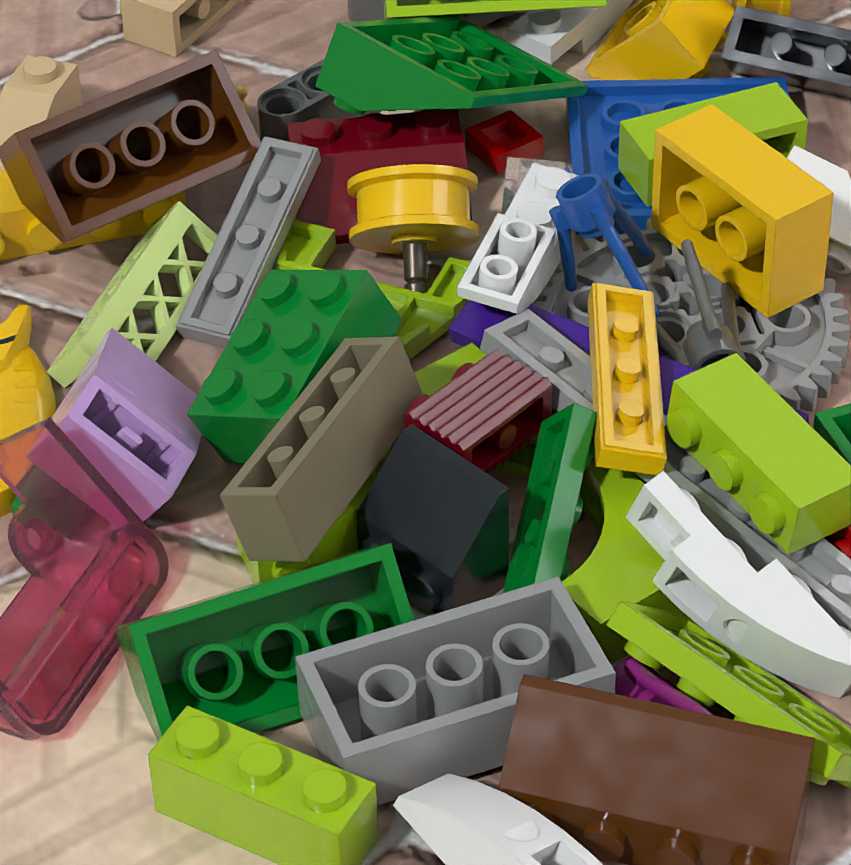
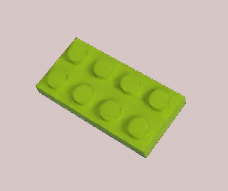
[607,601,851,788]

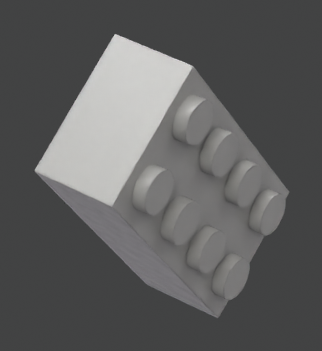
[295,577,616,806]

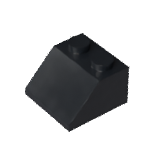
[357,424,509,614]

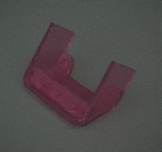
[0,417,169,741]

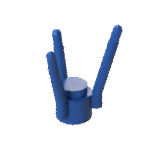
[549,173,659,317]

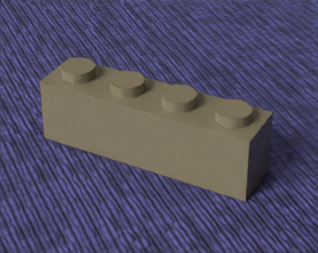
[219,336,423,564]

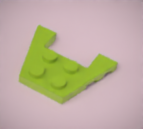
[277,220,471,360]

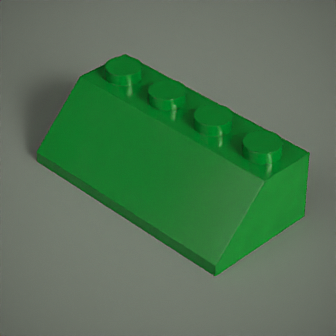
[115,543,414,741]

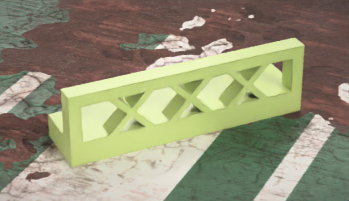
[47,201,218,388]

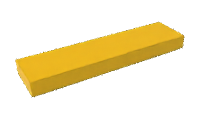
[587,283,667,475]

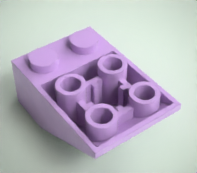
[29,328,202,532]

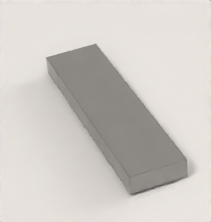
[176,136,321,348]

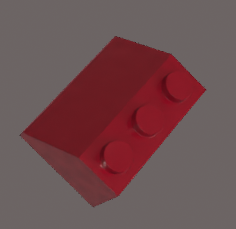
[287,109,473,244]

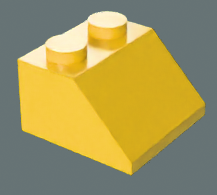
[585,0,734,80]

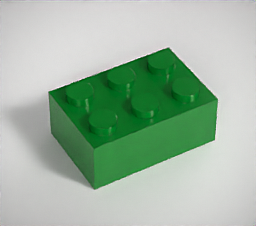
[187,270,402,464]

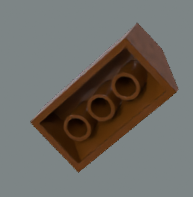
[0,49,261,244]
[499,674,815,865]

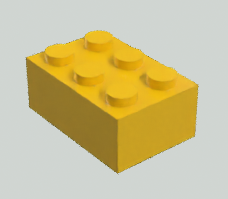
[651,104,834,318]

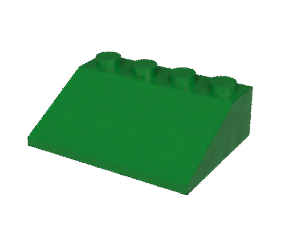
[315,15,589,115]

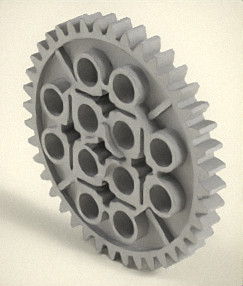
[532,218,850,412]

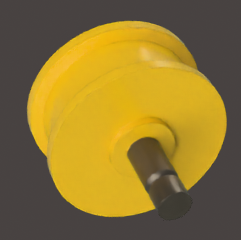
[347,164,480,293]

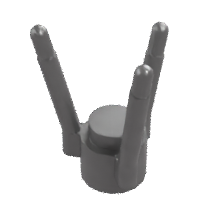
[656,239,747,370]

